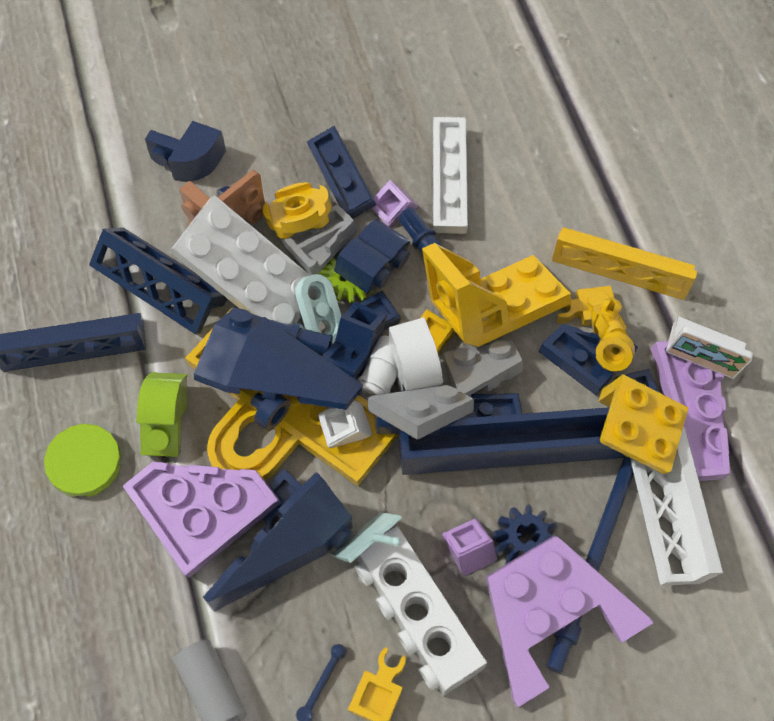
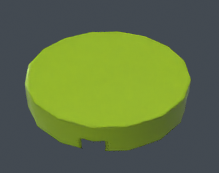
[44,423,121,497]

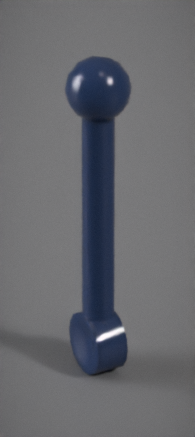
[296,644,347,721]

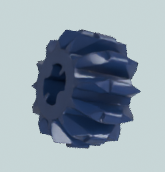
[492,505,557,565]

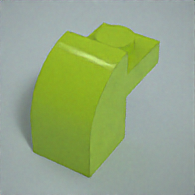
[136,372,187,457]

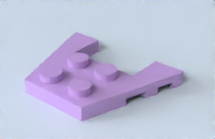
[486,536,653,707]

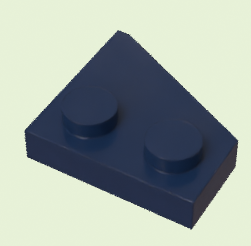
[539,324,638,395]

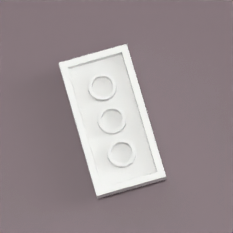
[169,195,315,325]

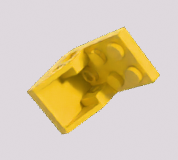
[422,243,571,347]

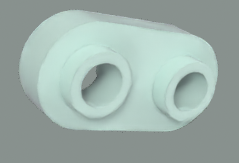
[295,274,341,344]

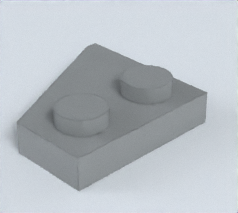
[443,340,523,397]

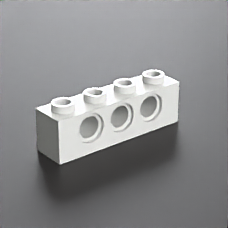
[355,526,487,697]

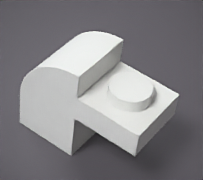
[389,317,443,392]

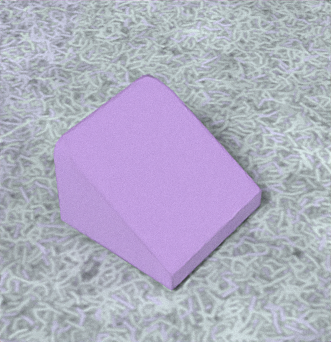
[372,180,419,227]
[442,518,497,576]

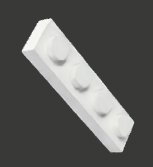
[433,117,468,234]

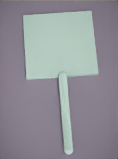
[331,512,402,563]

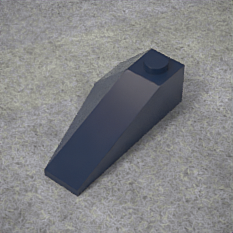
[194,307,363,410]
[203,472,353,612]

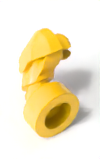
[591,298,635,371]

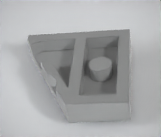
[281,204,357,275]
[368,385,474,439]

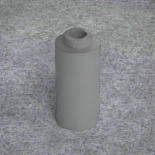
[173,639,247,721]

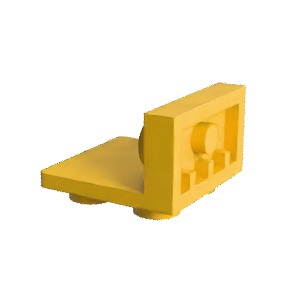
[598,374,689,474]

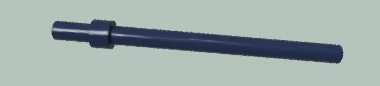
[546,457,634,674]

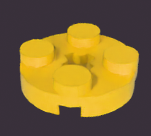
[263,182,332,239]

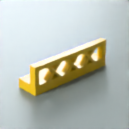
[552,227,697,300]

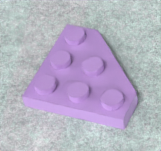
[123,462,282,577]

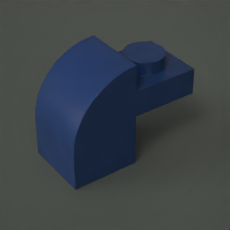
[145,120,226,182]
[322,302,387,378]

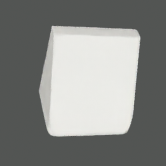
[318,400,372,448]

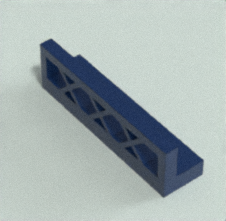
[89,227,227,334]
[0,313,146,372]

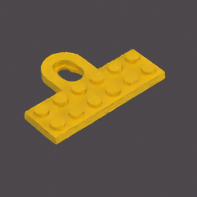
[185,307,399,487]

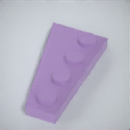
[650,341,730,481]

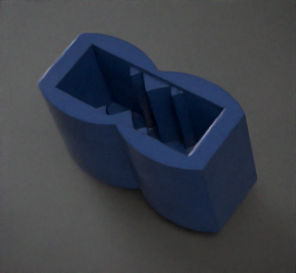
[334,219,410,294]

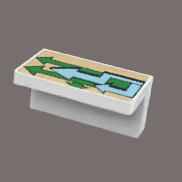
[666,317,753,379]

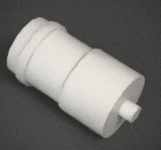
[357,335,398,401]

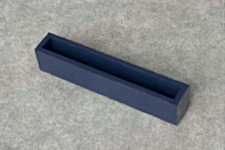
[399,407,626,475]

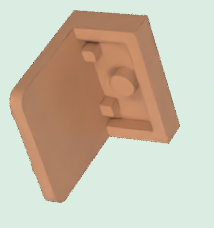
[179,170,265,227]

